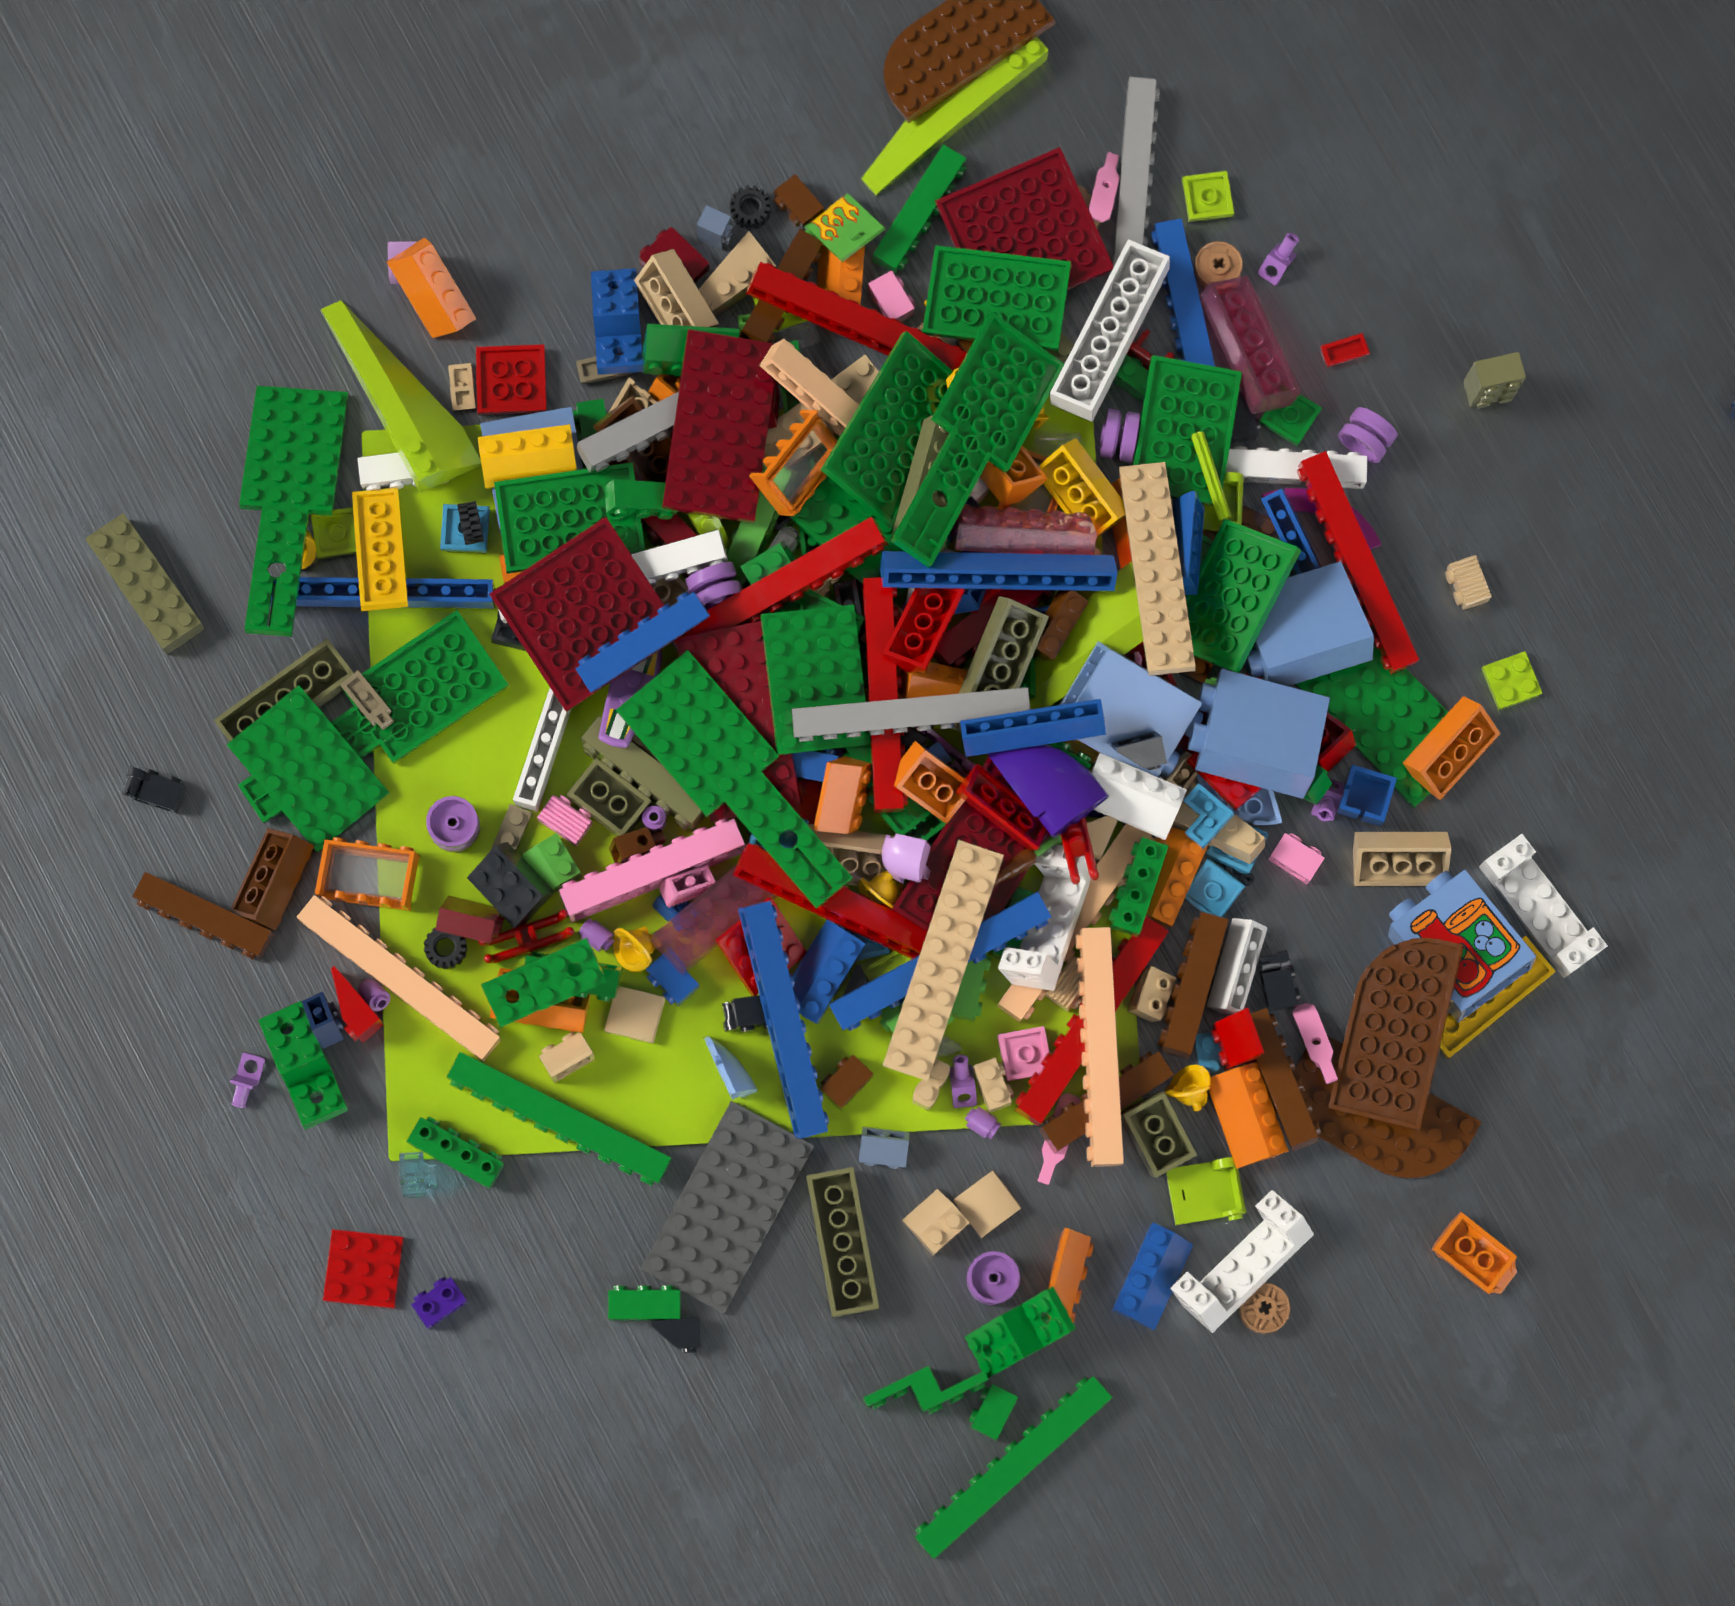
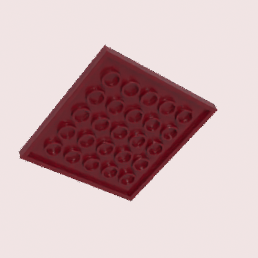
[935,147,1114,290]
[489,517,684,712]

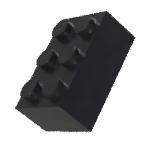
[467,842,554,928]

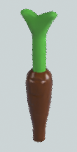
[993,835,1062,887]

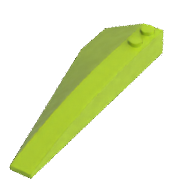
[861,37,1049,196]
[321,300,482,493]
[1029,561,1143,710]

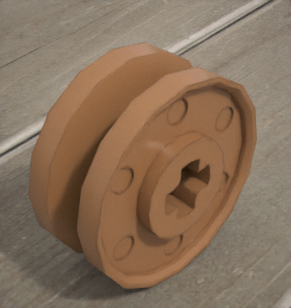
[1194,241,1243,293]
[1238,1283,1290,1334]

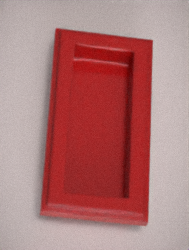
[1320,333,1370,367]

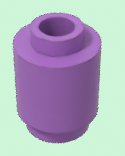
[642,806,667,832]
[578,918,614,952]
[358,978,390,1011]
[965,1107,1001,1139]

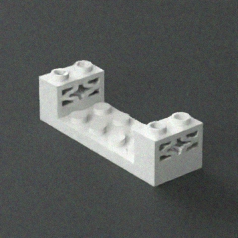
[1479,834,1607,978]
[998,844,1091,991]
[1170,1190,1314,1333]

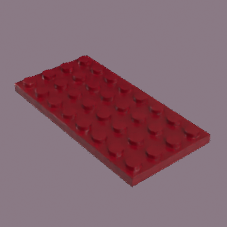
[662,329,775,523]
[676,621,802,822]
[891,757,1051,932]

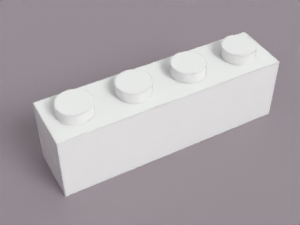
[358,453,454,491]
[1207,918,1267,1015]

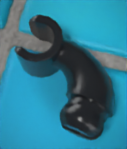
[1223,867,1255,887]

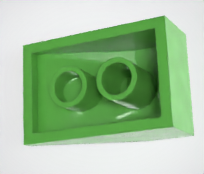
[521,833,582,894]

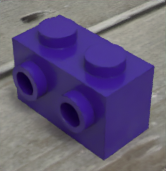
[411,1276,468,1329]

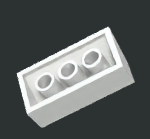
[1091,753,1186,840]

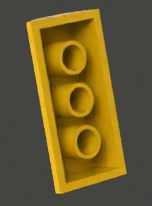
[478,424,577,489]
[1039,438,1125,544]

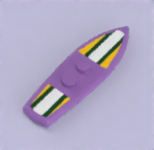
[598,649,662,748]

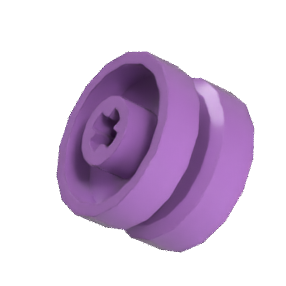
[1338,407,1398,463]
[1100,408,1140,463]
[685,562,743,610]
[426,796,480,852]
[966,1251,1020,1306]

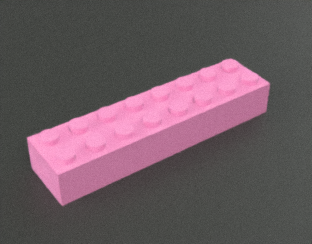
[559,818,745,923]

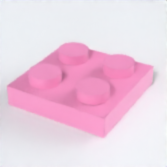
[997,1026,1049,1082]

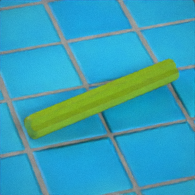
[1192,431,1231,520]

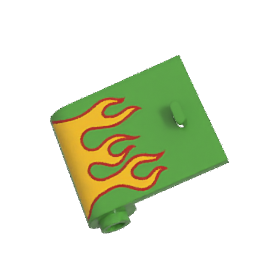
[804,194,885,262]

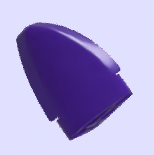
[987,744,1109,838]

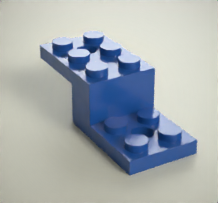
[591,268,643,375]

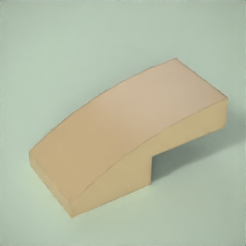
[448,363,476,411]

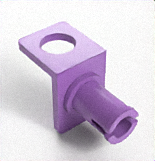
[1258,233,1299,285]
[1311,778,1344,822]
[230,1052,265,1108]
[949,1055,977,1108]

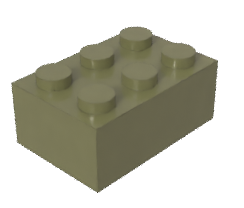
[1463,352,1526,408]
[567,758,652,837]
[1121,1091,1197,1178]

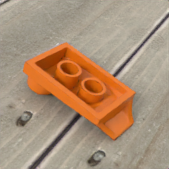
[1431,1212,1517,1294]

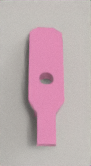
[1088,152,1119,223]
[1292,1003,1338,1084]
[1038,1093,1081,1185]

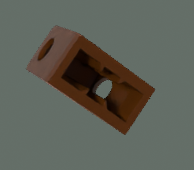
[609,827,666,865]

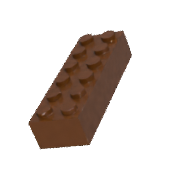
[1157,911,1229,1060]

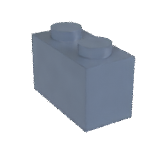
[697,205,734,251]
[859,1127,910,1169]

